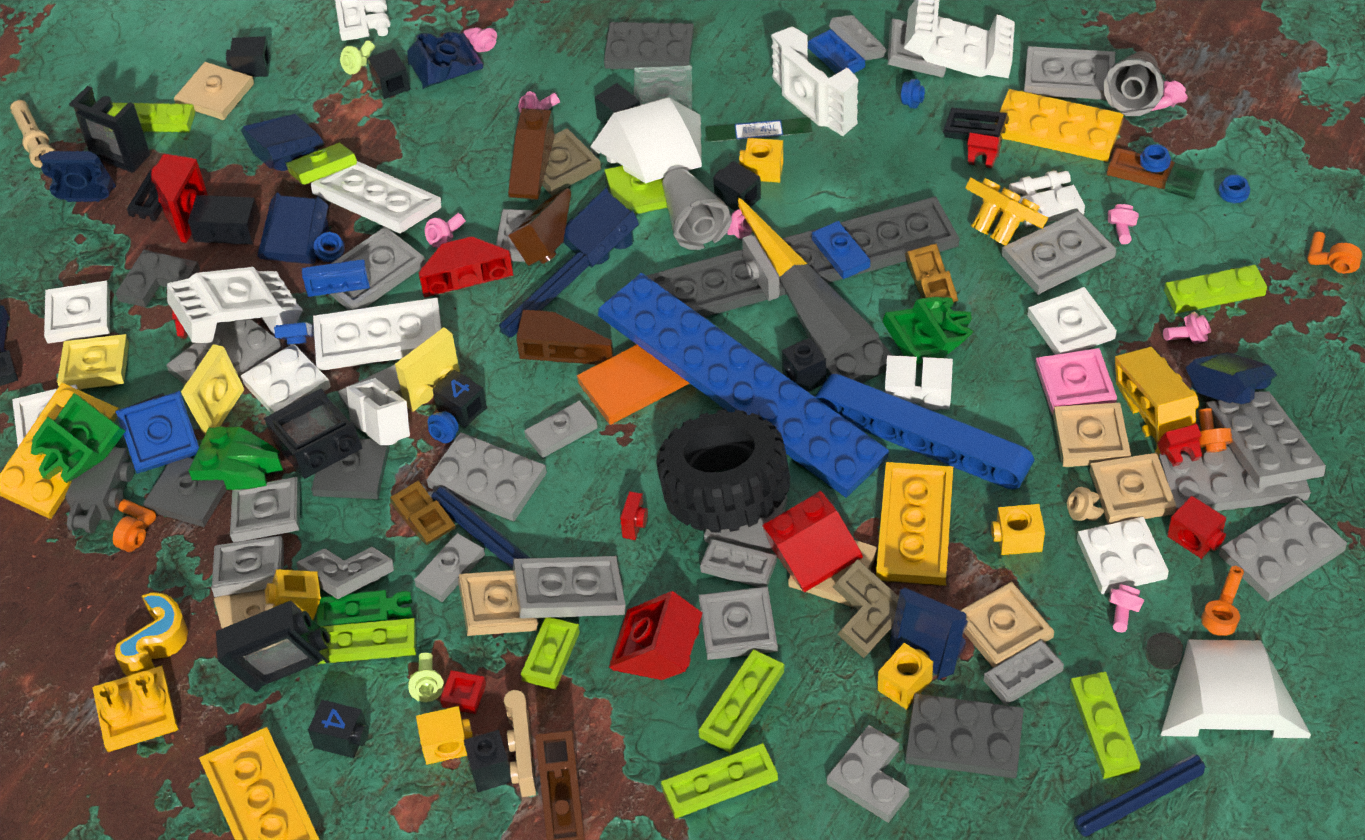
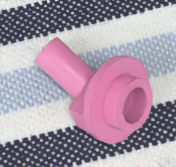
[463,27,497,52]
[1152,80,1188,111]
[518,91,560,113]
[1108,204,1139,244]
[727,209,752,239]
[425,213,466,248]
[1163,312,1211,344]
[1108,584,1144,632]

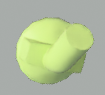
[340,41,375,74]
[408,653,444,702]

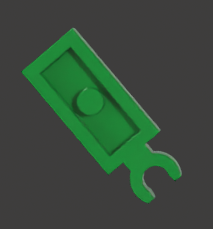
[317,590,413,627]

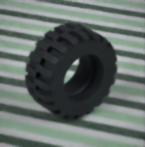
[656,410,790,533]

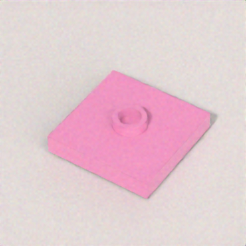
[1035,348,1117,414]

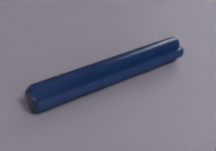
[499,252,590,338]
[431,487,530,569]
[1074,754,1206,836]

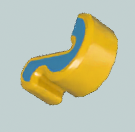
[115,592,188,676]

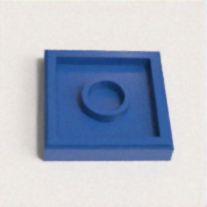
[116,391,199,474]

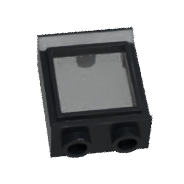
[69,86,151,173]
[264,388,363,479]
[216,600,331,692]

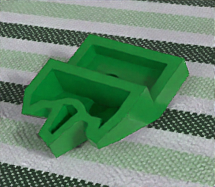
[882,297,973,365]
[31,393,126,483]
[188,426,283,490]

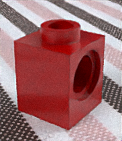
[1167,496,1226,559]

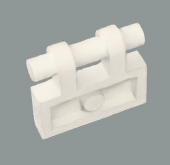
[335,0,390,41]
[1009,170,1085,227]

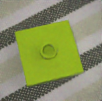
[286,143,357,185]
[604,166,667,214]

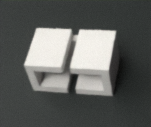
[885,355,953,410]
[346,378,410,445]

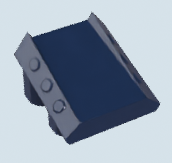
[407,32,483,89]
[241,114,325,171]
[39,151,116,202]
[563,188,639,268]
[257,192,329,264]
[1186,352,1277,404]
[889,588,968,680]

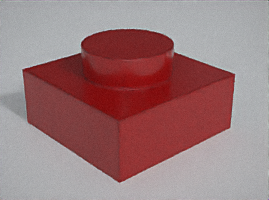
[620,491,648,540]
[440,670,486,714]

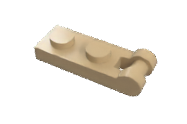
[504,690,536,797]

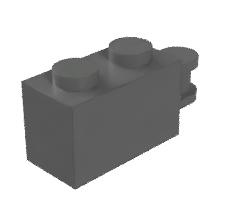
[65,447,134,533]

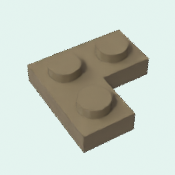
[833,559,899,658]

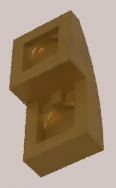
[905,243,959,303]
[390,480,455,545]

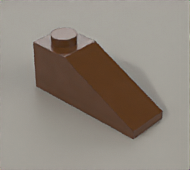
[508,108,555,199]
[508,188,571,266]
[516,310,614,365]
[535,730,585,840]

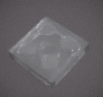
[634,65,692,110]

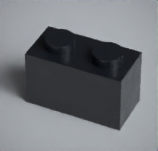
[188,195,261,245]

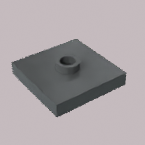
[311,439,390,499]
[143,458,227,527]

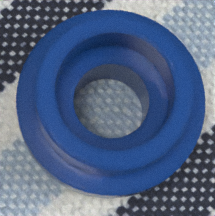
[901,79,925,109]
[1140,144,1171,172]
[1218,175,1250,203]
[314,232,345,262]
[428,411,459,443]

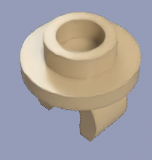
[1067,487,1104,521]

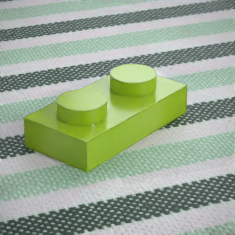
[521,617,580,690]

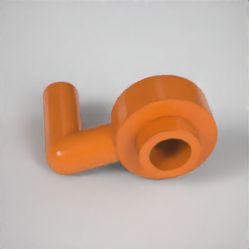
[1307,232,1362,274]
[1198,408,1233,453]
[112,499,157,552]
[1201,566,1244,636]

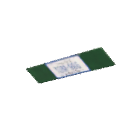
[705,117,813,142]

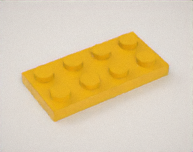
[995,89,1124,162]
[0,383,119,519]
[876,462,953,586]
[199,727,319,840]

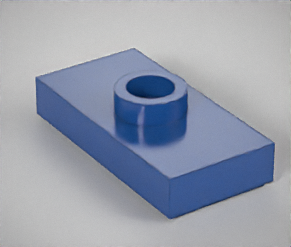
[808,29,865,74]
[812,221,870,279]
[302,259,370,297]
[274,322,314,345]

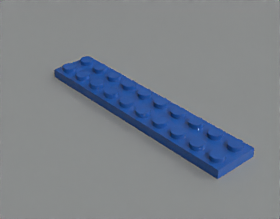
[598,273,889,498]

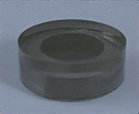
[1145,632,1183,669]

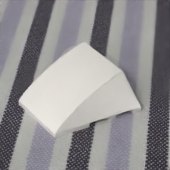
[590,97,702,183]
[1161,640,1311,738]

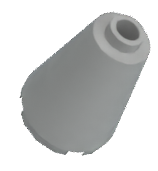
[1104,51,1164,116]
[663,168,732,250]

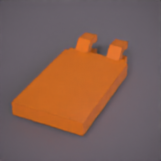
[577,345,690,425]

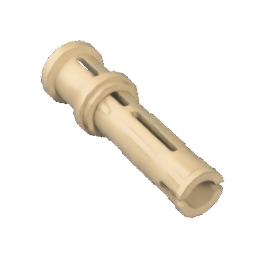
[10,100,55,168]

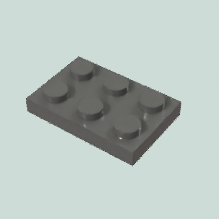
[604,22,694,71]
[906,694,1024,779]

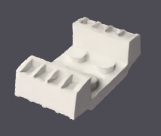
[904,0,1015,78]
[771,27,858,136]
[167,267,303,343]

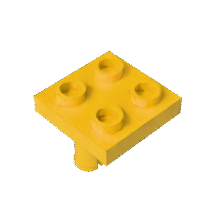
[965,178,1048,245]
[92,666,179,752]

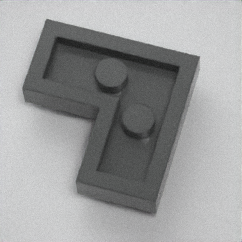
[116,250,200,307]

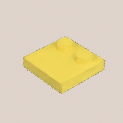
[395,327,460,412]
[57,334,129,390]
[181,344,244,435]

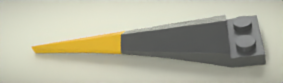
[738,198,893,383]

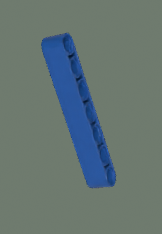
[815,374,1034,490]

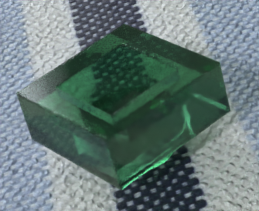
[1164,163,1204,200]

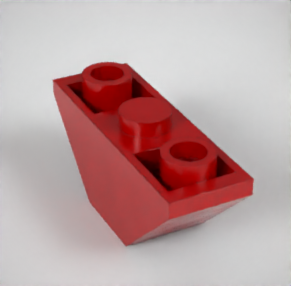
[418,236,513,298]

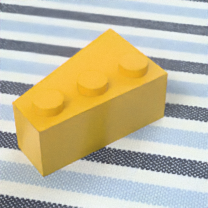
[1115,347,1199,457]

